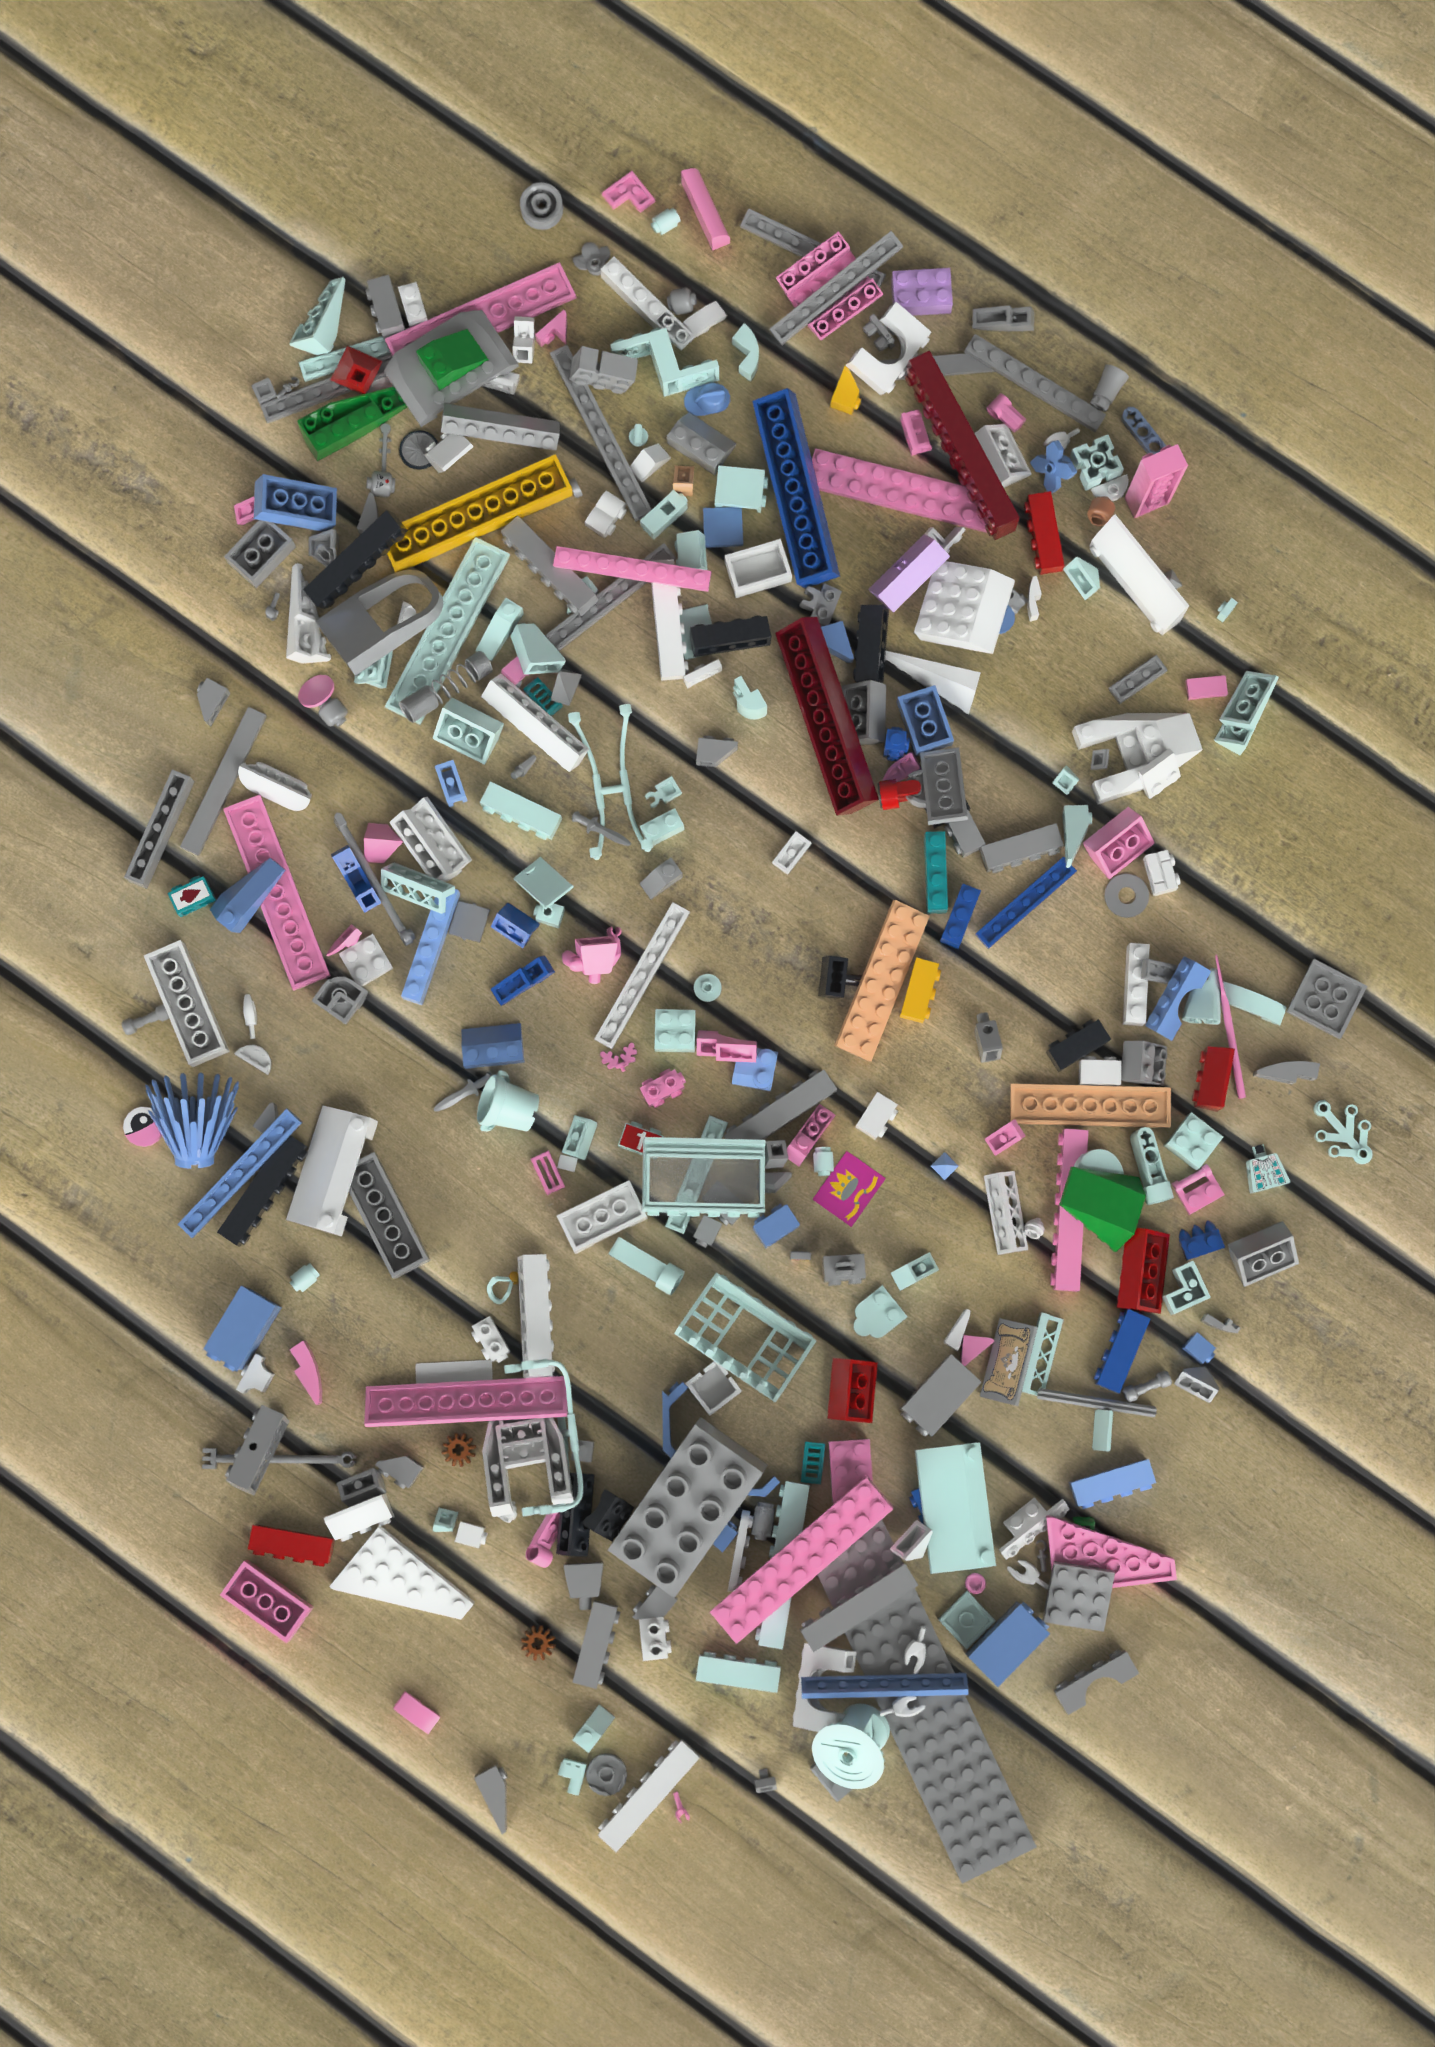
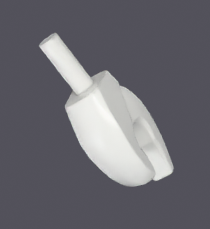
[1044,428,1080,456]
[243,994,257,1039]
[1007,1560,1049,1590]
[904,1627,926,1674]
[879,1696,926,1717]

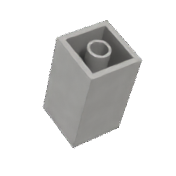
[899,1354,981,1437]

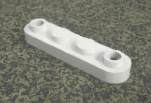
[728,1510,754,1592]

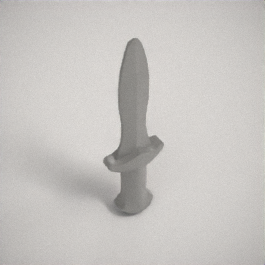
[572,811,631,846]
[434,1072,492,1111]

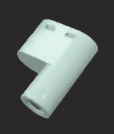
[558,1758,587,1795]

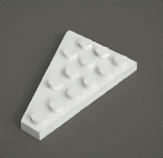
[329,1525,475,1619]

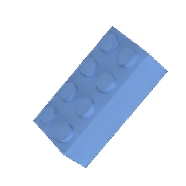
[254,474,337,532]

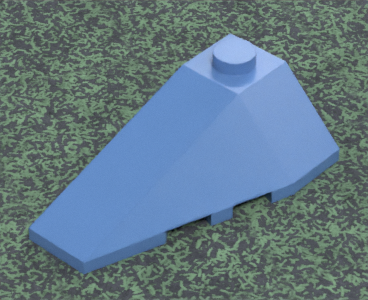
[210,858,286,933]

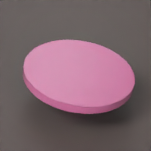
[298,675,334,708]

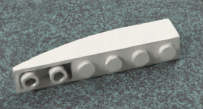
[600,256,695,351]

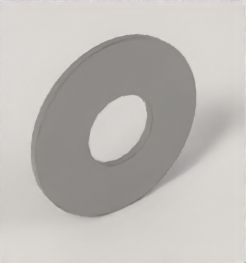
[1105,874,1149,918]

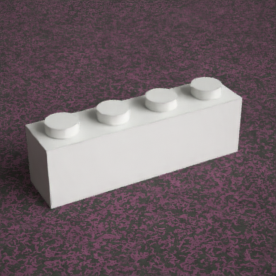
[1123,943,1150,1026]

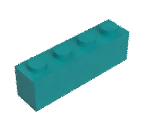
[924,831,948,914]

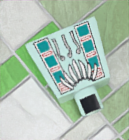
[1246,1144,1290,1194]

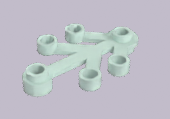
[1313,1100,1373,1164]

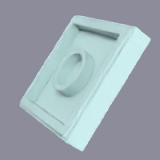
[938,1590,996,1650]

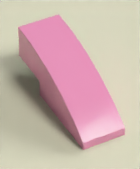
[290,1341,322,1405]

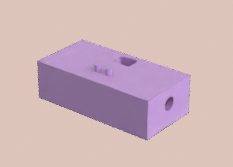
[868,534,950,612]

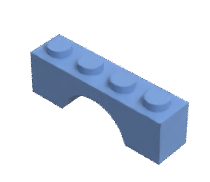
[1145,956,1211,1041]

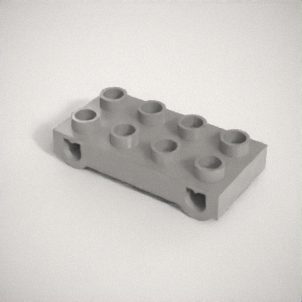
[608,1417,768,1598]

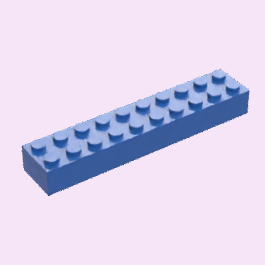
[752,388,840,588]

